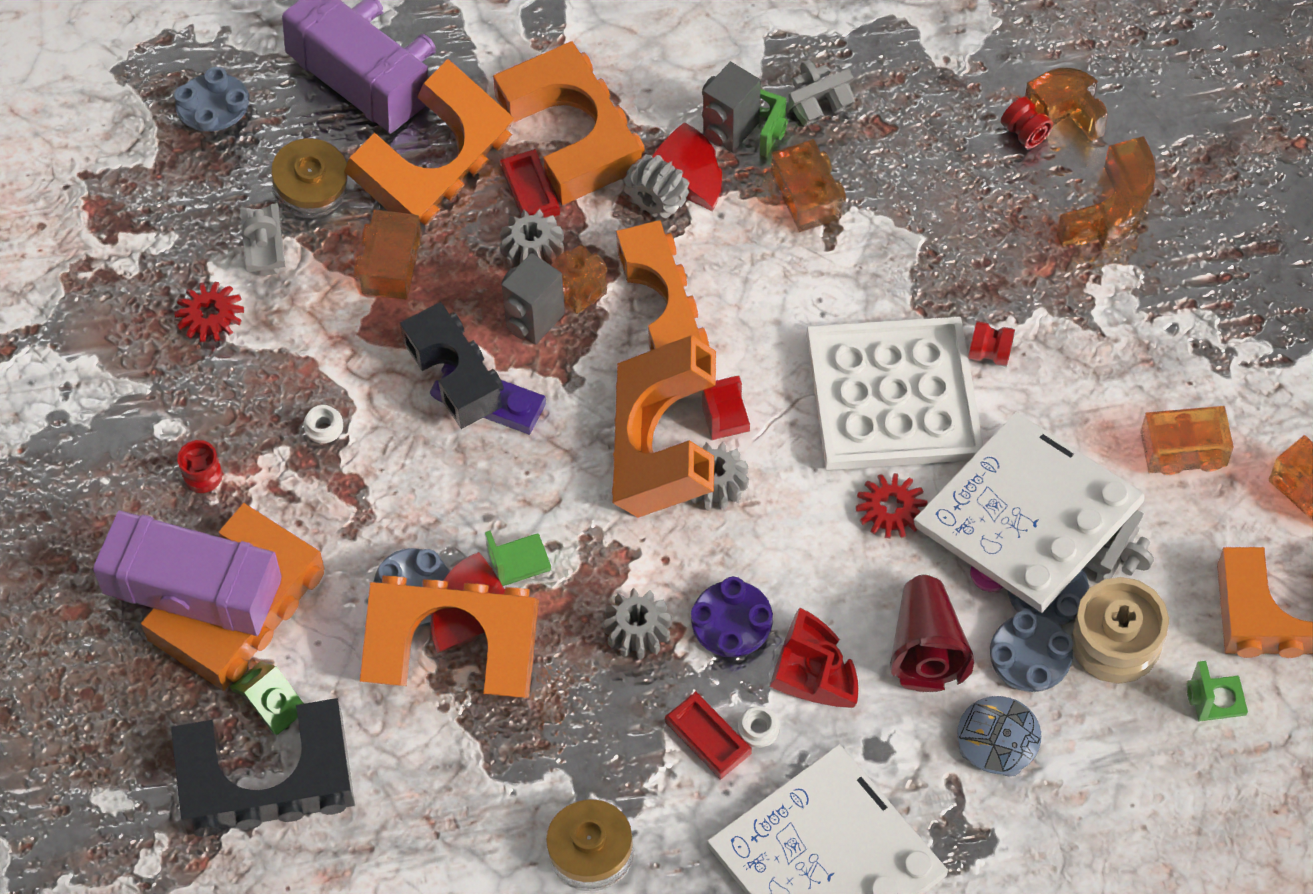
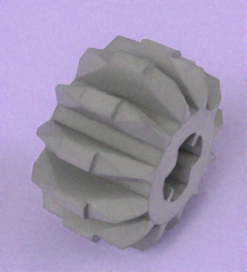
[623,154,689,218]
[500,209,564,268]
[691,442,749,511]
[602,588,672,660]

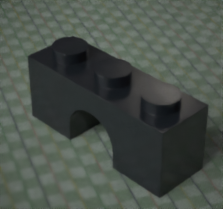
[400,301,504,429]

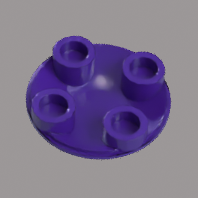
[691,576,773,657]

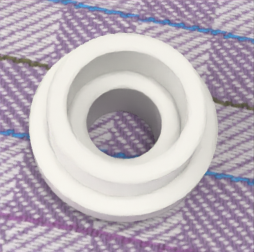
[303,405,343,443]
[738,706,780,748]

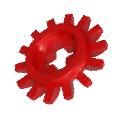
[174,281,244,343]
[855,473,928,539]

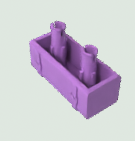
[282,0,436,133]
[93,510,282,636]

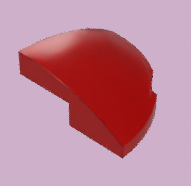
[652,122,722,211]
[431,552,505,654]
[769,608,858,708]

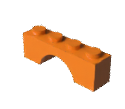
[616,220,709,351]

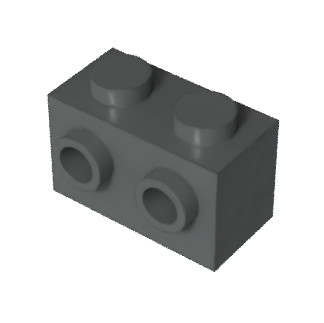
[702,61,761,152]
[501,253,565,345]

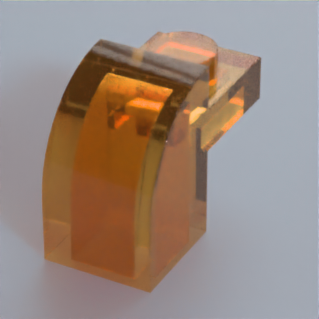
[1025,68,1108,142]

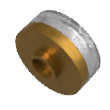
[272,138,348,218]
[546,799,634,891]

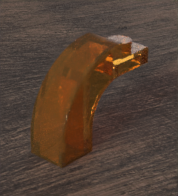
[1057,136,1156,249]

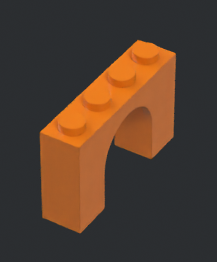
[493,41,645,205]
[344,59,515,232]
[612,335,716,518]
[141,503,325,691]
[1217,547,1313,658]
[360,575,539,698]

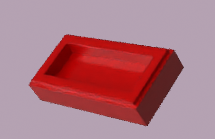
[500,149,560,218]
[665,691,752,780]

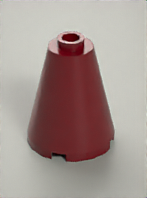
[890,575,974,692]

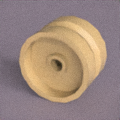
[1071,577,1169,684]

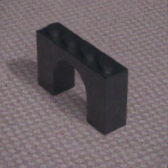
[171,698,355,837]

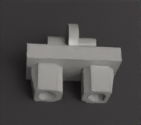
[786,60,855,127]
[240,204,285,276]
[1085,510,1154,583]

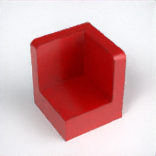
[702,376,750,440]

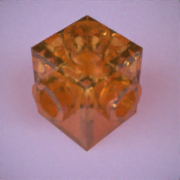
[551,244,608,314]

